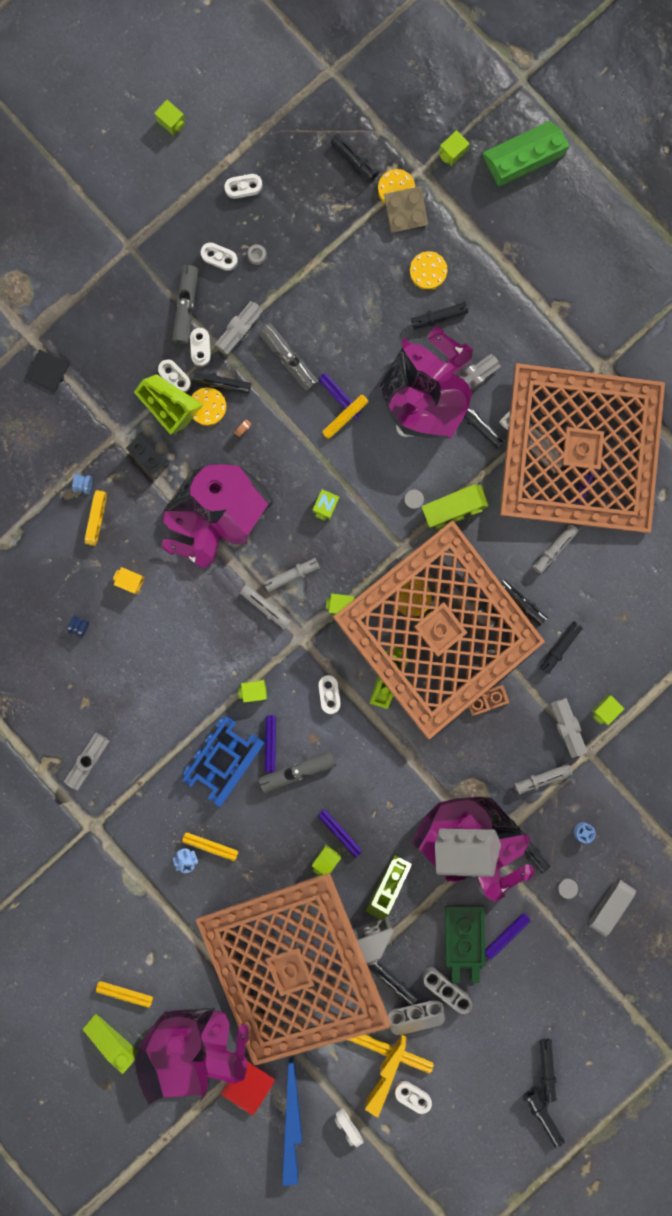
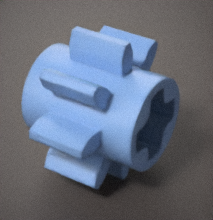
[173,848,198,873]

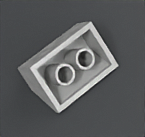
[435,829,501,877]
[353,916,393,966]

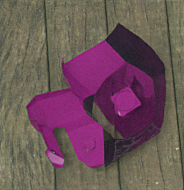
[380,326,473,439]
[162,464,274,569]
[412,796,535,902]
[135,1008,249,1105]

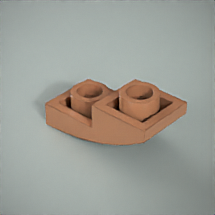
[469,684,510,716]

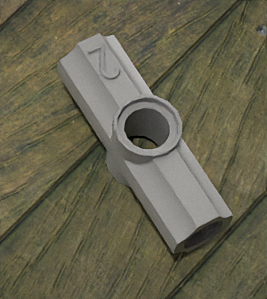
[215,301,263,356]
[460,354,501,390]
[550,698,587,758]
[64,732,110,791]

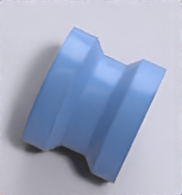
[72,473,92,495]
[573,822,596,843]

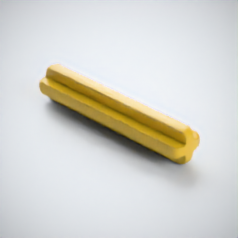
[322,395,369,439]
[182,833,238,861]
[96,981,153,1008]

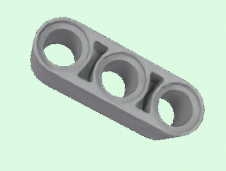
[588,879,636,937]
[422,967,472,1014]
[388,1000,445,1035]

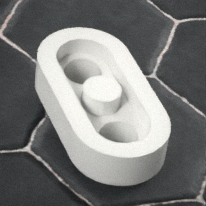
[225,174,262,199]
[201,243,238,271]
[190,328,211,367]
[158,360,191,393]
[319,675,340,714]
[395,1081,432,1114]
[334,1108,364,1148]

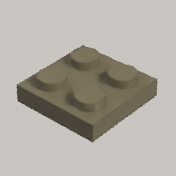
[384,186,428,233]

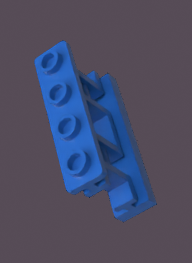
[182,716,265,807]

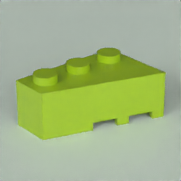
[134,374,203,435]
[421,484,490,530]

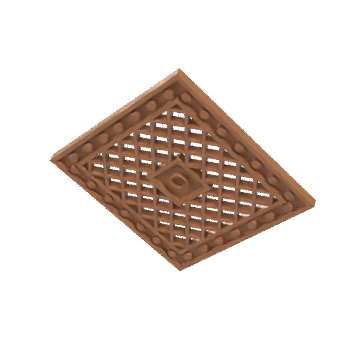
[499,363,665,533]
[333,521,545,739]
[196,873,391,1066]

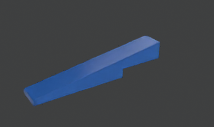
[282,1058,302,1186]

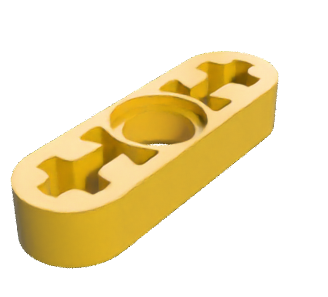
[85,490,107,546]

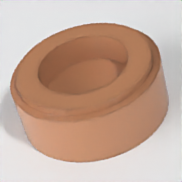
[234,419,252,438]

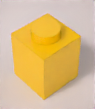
[113,567,145,595]

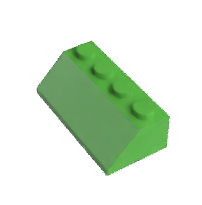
[482,121,569,187]

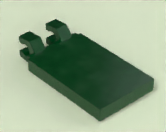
[445,906,485,983]

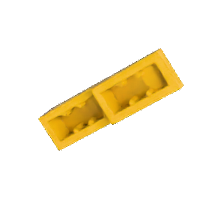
[365,1035,406,1118]

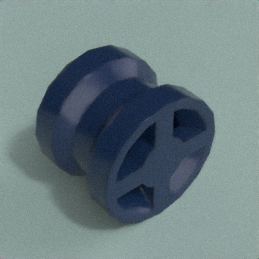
[67,615,89,638]

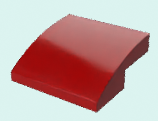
[220,1061,275,1116]

